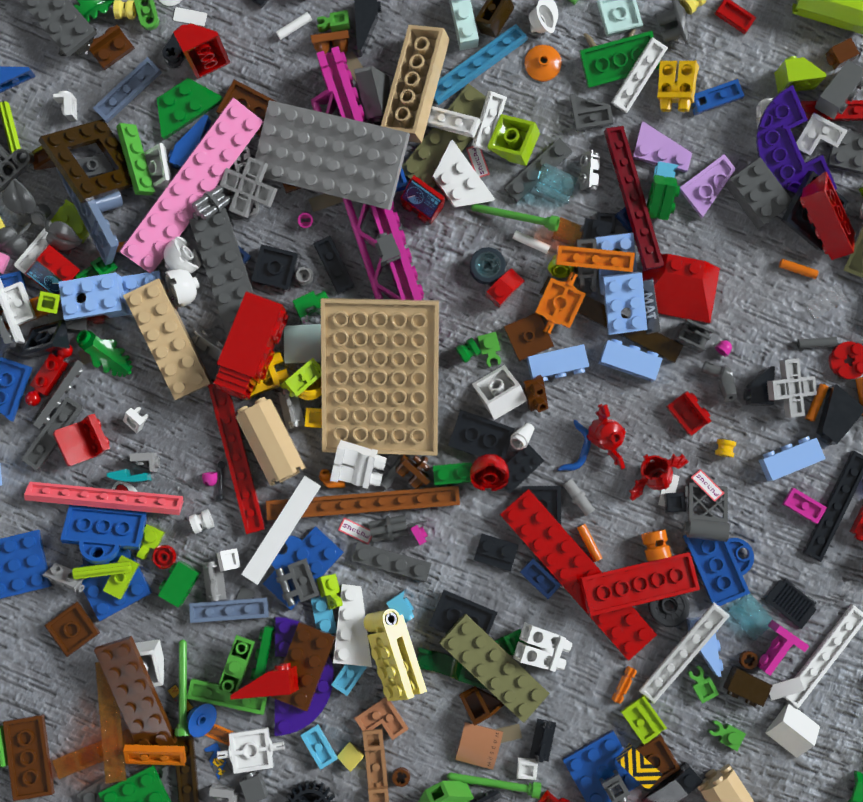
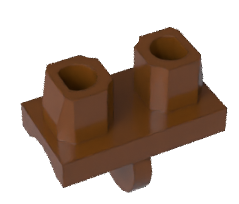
[523,375,548,412]
[395,455,431,489]

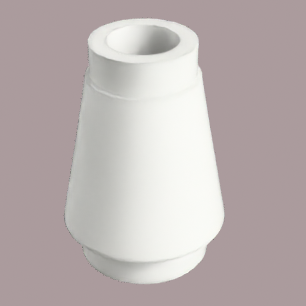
[510,423,534,450]

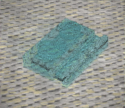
[534,163,578,204]
[727,593,773,641]

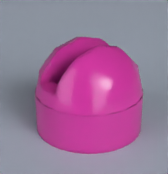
[298,213,313,228]
[715,340,732,357]
[202,472,218,486]

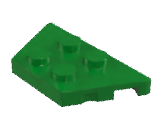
[157,78,223,140]

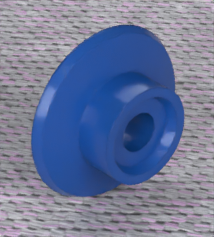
[187,704,217,737]

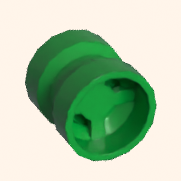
[455,337,481,363]

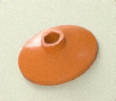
[524,45,562,82]

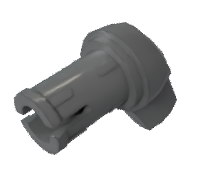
[701,361,737,402]

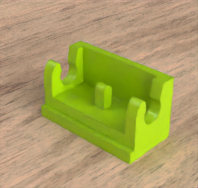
[280,358,321,397]

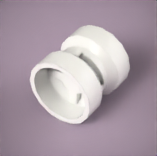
[189,509,214,534]

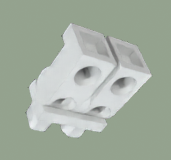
[330,440,387,489]
[513,622,572,672]

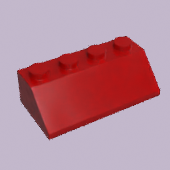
[173,23,230,79]
[800,171,856,260]

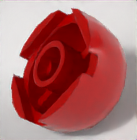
[470,454,509,491]

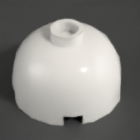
[163,237,201,274]
[165,269,199,308]

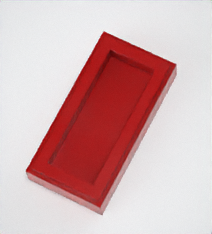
[714,0,757,35]

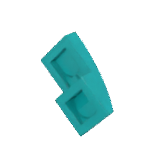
[106,469,152,482]

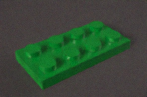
[579,31,660,88]

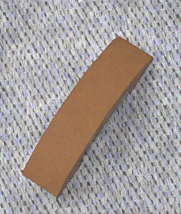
[362,729,389,802]

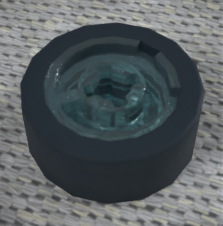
[470,247,506,285]

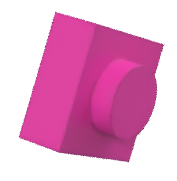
[410,525,428,545]

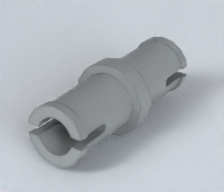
[562,479,595,517]

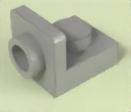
[129,453,160,472]
[209,783,239,802]

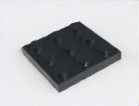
[781,171,848,250]

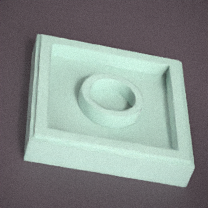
[597,0,643,37]
[284,324,321,364]

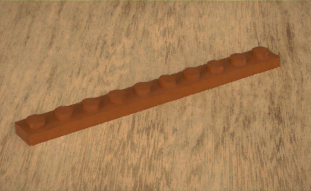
[266,486,460,520]

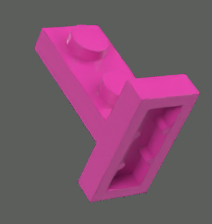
[757,620,809,676]

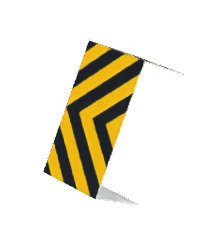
[616,743,663,791]

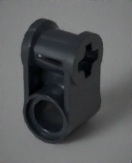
[162,29,185,68]

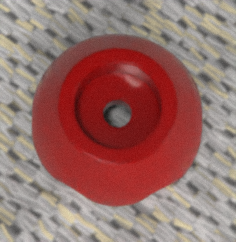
[152,545,177,569]

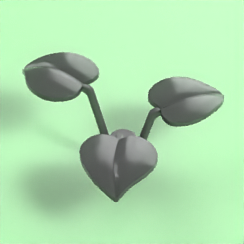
[0,178,83,256]

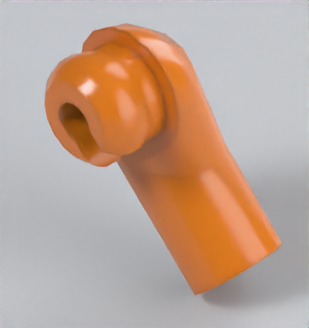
[319,469,345,488]

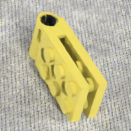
[363,609,427,701]

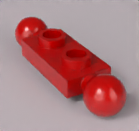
[25,344,73,406]

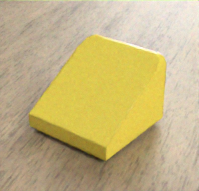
[337,742,364,772]

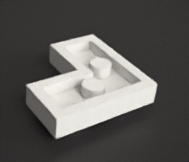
[796,113,848,156]

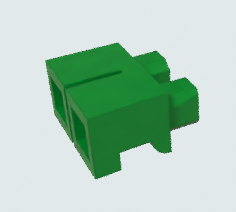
[292,291,328,324]

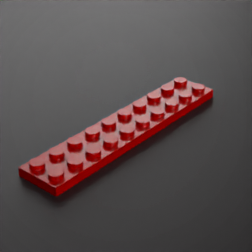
[499,489,657,661]

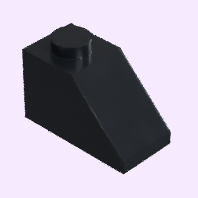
[743,366,775,406]

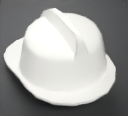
[529,0,558,34]

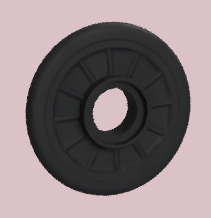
[648,594,690,627]

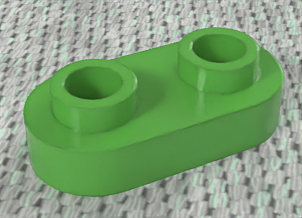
[134,0,159,30]

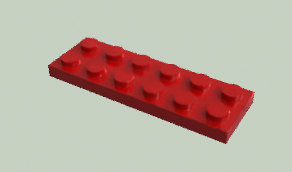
[579,552,700,617]

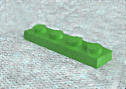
[116,123,155,195]
[187,678,268,715]

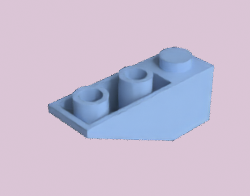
[686,617,723,677]

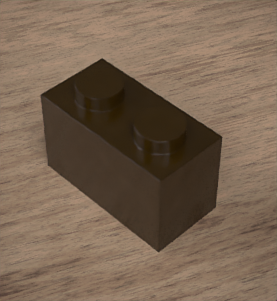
[475,0,514,38]
[723,666,773,708]

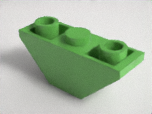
[216,635,255,697]
[418,781,474,802]

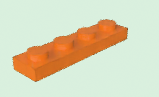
[555,245,635,272]

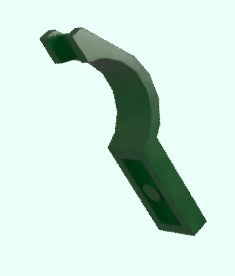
[417,647,488,690]

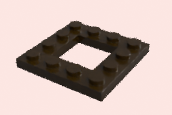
[38,119,133,203]

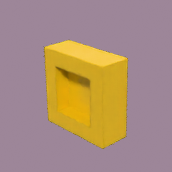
[305,408,322,428]

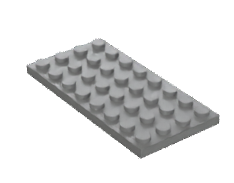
[255,100,410,210]

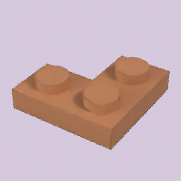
[354,697,409,740]

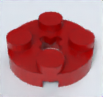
[829,341,863,380]

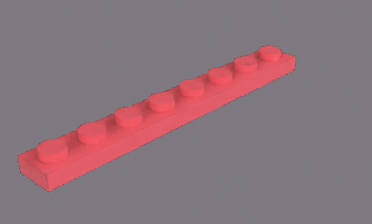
[24,482,184,515]

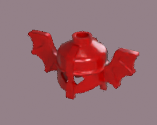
[587,404,626,470]
[629,454,689,501]

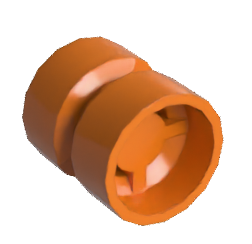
[641,529,672,561]

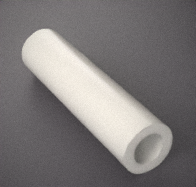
[276,12,312,40]
[512,230,551,254]

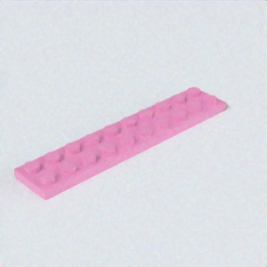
[119,98,264,273]

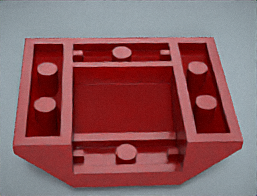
[642,254,720,324]

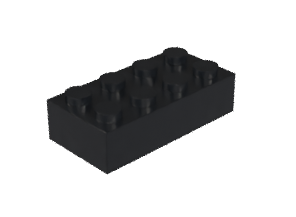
[503,444,544,494]

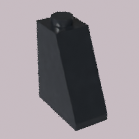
[816,384,863,445]

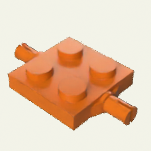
[535,272,586,334]

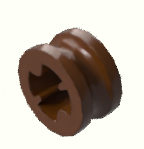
[739,651,758,669]
[392,767,410,787]

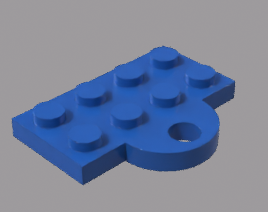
[60,505,147,565]
[263,526,344,610]
[683,535,754,606]

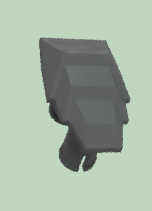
[656,0,689,44]

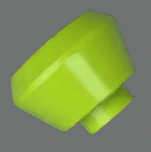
[548,254,574,278]

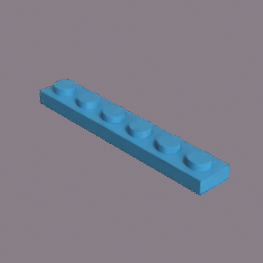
[434,24,528,105]

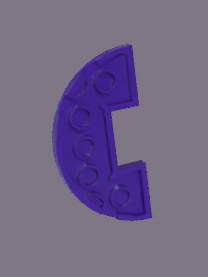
[756,85,837,193]
[274,617,334,736]

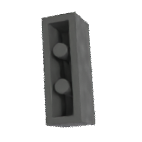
[815,60,863,119]

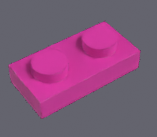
[782,488,827,524]

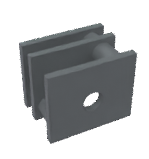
[674,319,714,353]

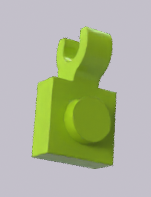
[136,524,165,560]
[316,574,343,610]

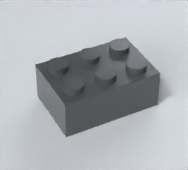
[725,157,792,229]

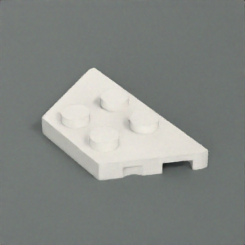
[432,140,495,208]

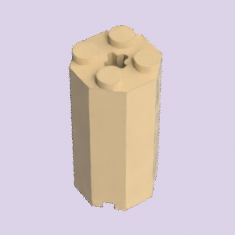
[235,397,307,486]
[697,764,754,802]

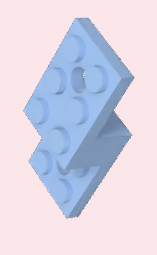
[594,232,647,335]
[58,270,162,321]

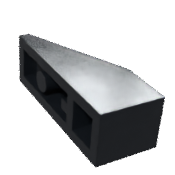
[354,0,382,57]
[641,762,703,802]

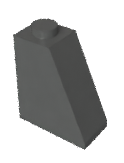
[355,66,390,125]

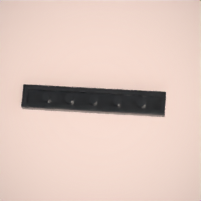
[802,451,863,562]

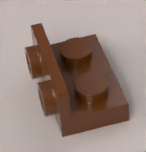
[87,25,135,70]

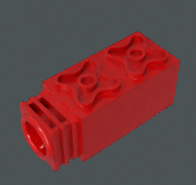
[213,291,289,399]

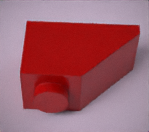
[485,268,525,308]

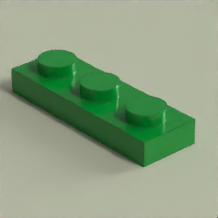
[250,625,275,681]

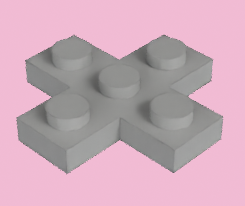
[219,157,278,218]
[767,358,817,418]

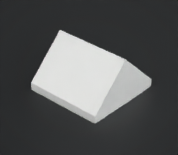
[144,143,173,191]
[765,702,820,758]

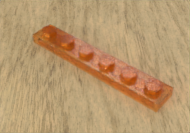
[95,662,127,784]

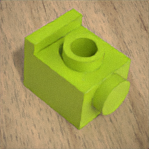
[36,291,60,314]

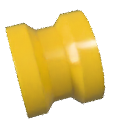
[715,439,737,458]

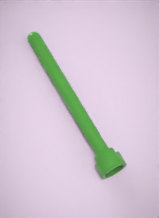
[471,204,560,232]
[175,640,191,736]
[447,773,541,799]

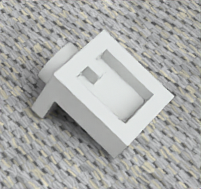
[53,91,77,121]

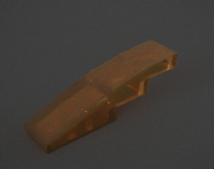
[52,729,135,779]

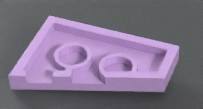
[632,121,692,173]
[680,154,736,219]

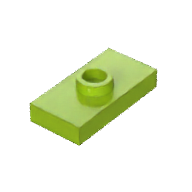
[103,555,140,599]

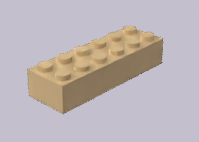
[381,25,450,143]
[123,278,212,400]

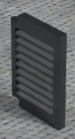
[764,578,817,629]

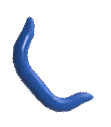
[557,420,591,471]

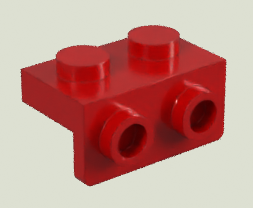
[666,391,711,436]

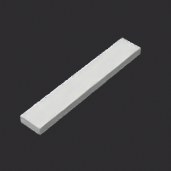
[241,476,321,585]
[639,602,730,703]
[783,604,863,709]

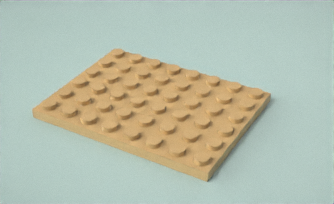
[321,298,439,456]

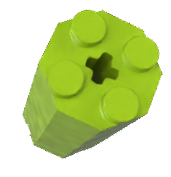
[792,0,863,35]

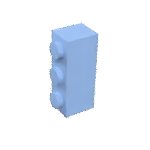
[598,339,663,382]
[527,344,589,382]
[758,436,826,481]

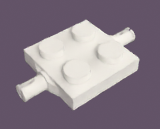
[217,727,285,774]

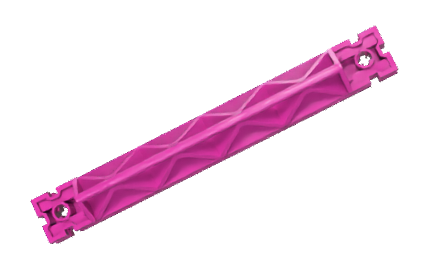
[311,46,424,300]

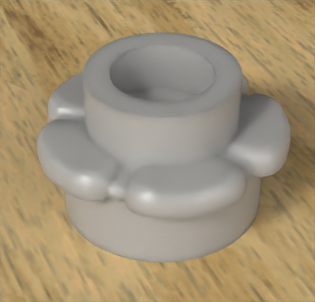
[295,267,313,285]

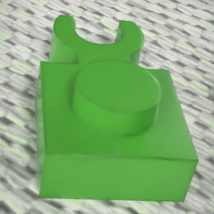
[317,10,350,32]
[477,332,501,367]
[688,665,719,704]
[708,720,746,751]

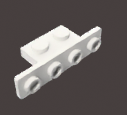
[0,278,36,344]

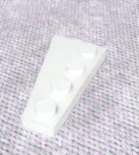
[333,584,372,667]

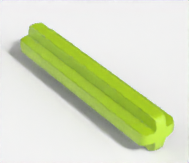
[0,101,21,154]
[72,561,132,579]

